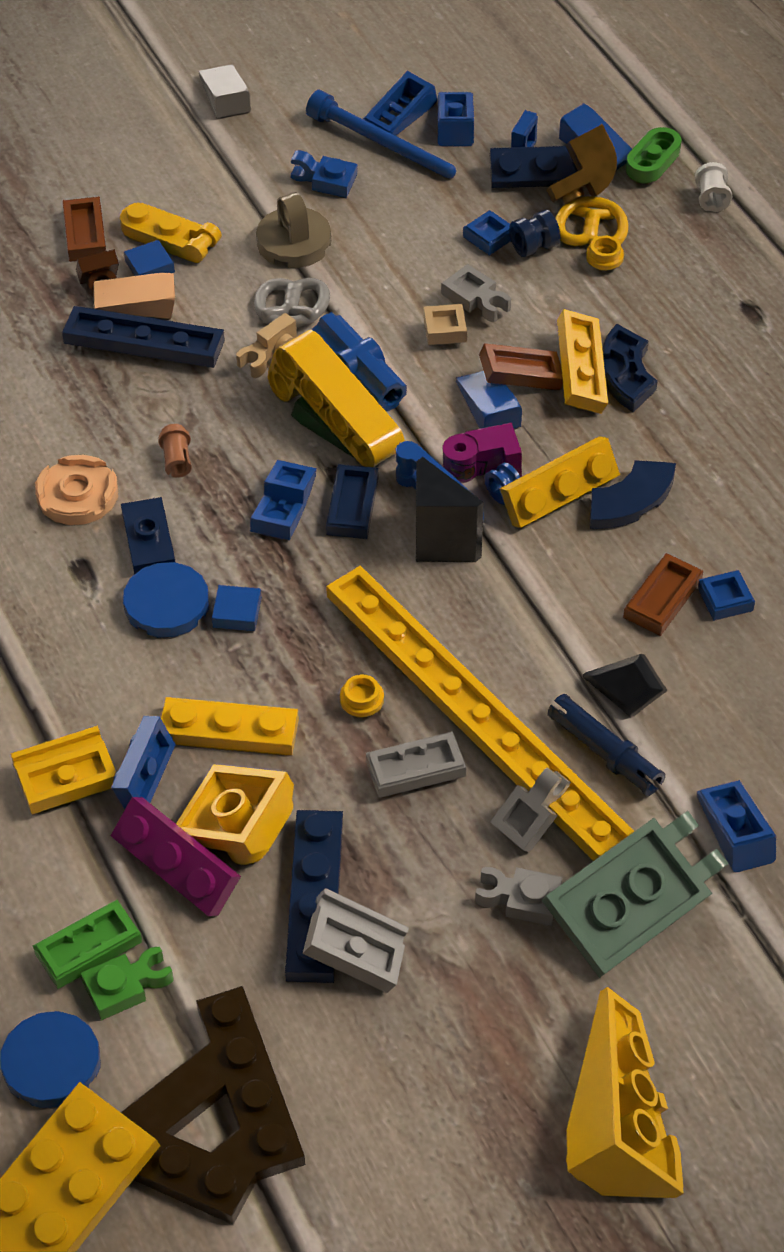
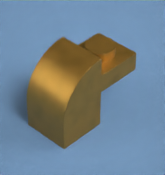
[547,124,617,204]

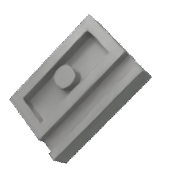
[303,888,409,993]

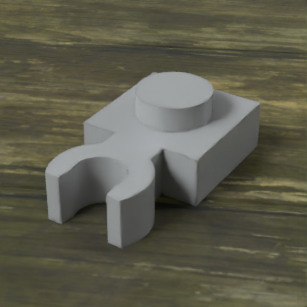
[441,264,511,322]
[475,867,562,926]

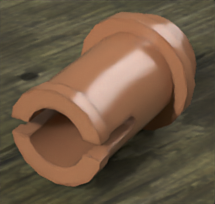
[158,424,192,477]

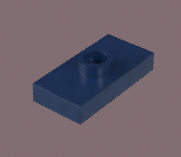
[121,497,176,575]

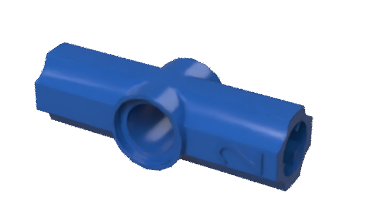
[312,312,407,411]

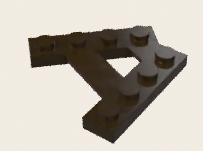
[121,986,306,1225]

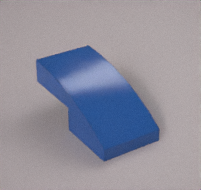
[250,460,317,540]

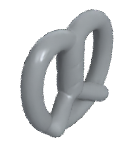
[254,278,330,328]

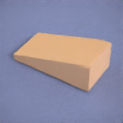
[93,273,175,319]

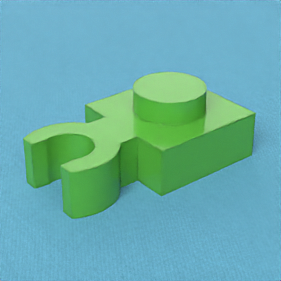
[81,947,174,1021]

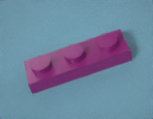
[110,797,241,916]

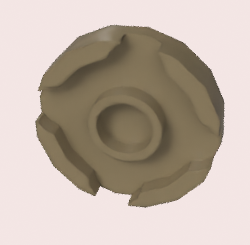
[256,192,332,268]

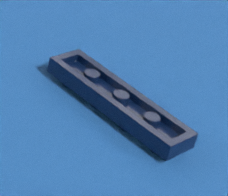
[62,306,225,368]
[285,810,343,983]

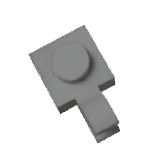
[490,768,571,852]

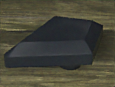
[583,654,668,716]

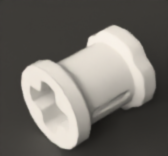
[695,162,733,212]

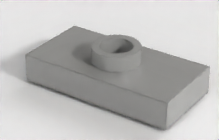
[366,732,466,798]

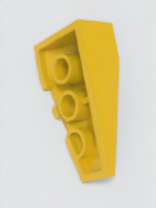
[566,987,684,1198]

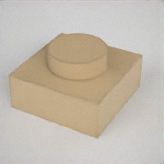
[423,304,467,345]

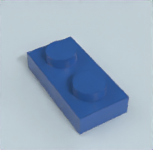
[111,716,176,809]

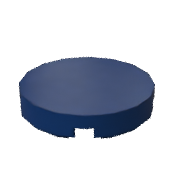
[123,562,209,638]
[0,1011,101,1108]

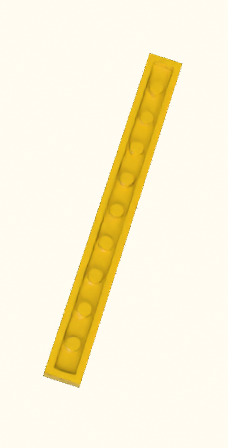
[326,566,635,861]

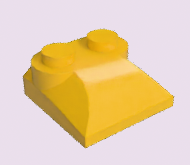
[176,764,294,865]

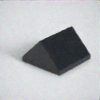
[416,456,484,562]

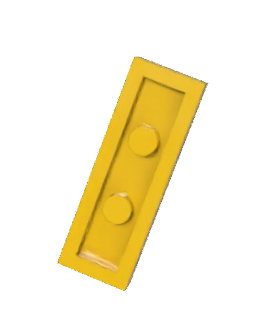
[557,309,608,414]
[499,436,620,528]
[161,697,299,756]

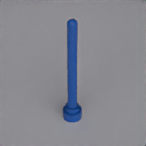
[306,89,456,179]

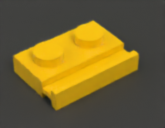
[10,725,116,814]

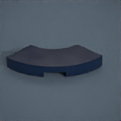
[602,324,658,412]
[590,460,676,529]

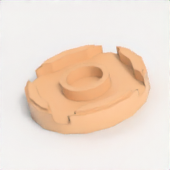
[35,455,118,526]

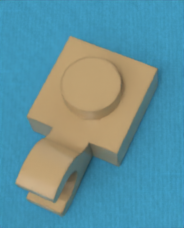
[236,313,297,378]

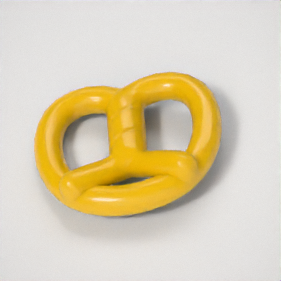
[555,196,629,246]

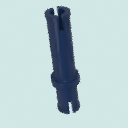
[548,694,666,796]

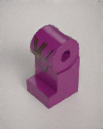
[442,423,522,483]

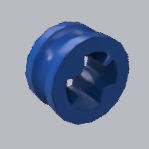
[484,462,521,505]

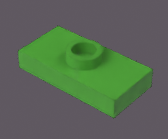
[33,900,142,989]

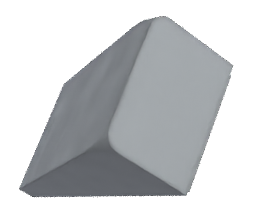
[199,64,251,118]

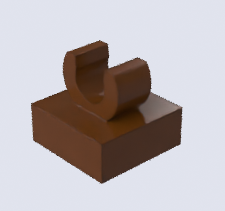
[76,249,119,297]

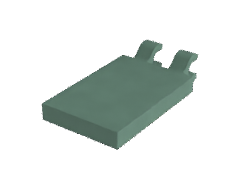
[541,811,729,978]

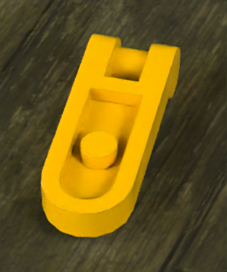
[120,203,222,263]

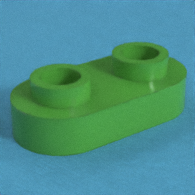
[626,127,682,184]

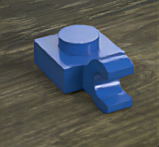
[291,150,358,198]

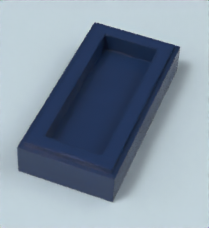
[326,464,379,539]

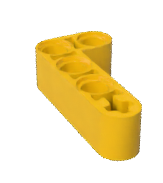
[267,330,405,467]

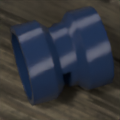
[509,210,561,257]

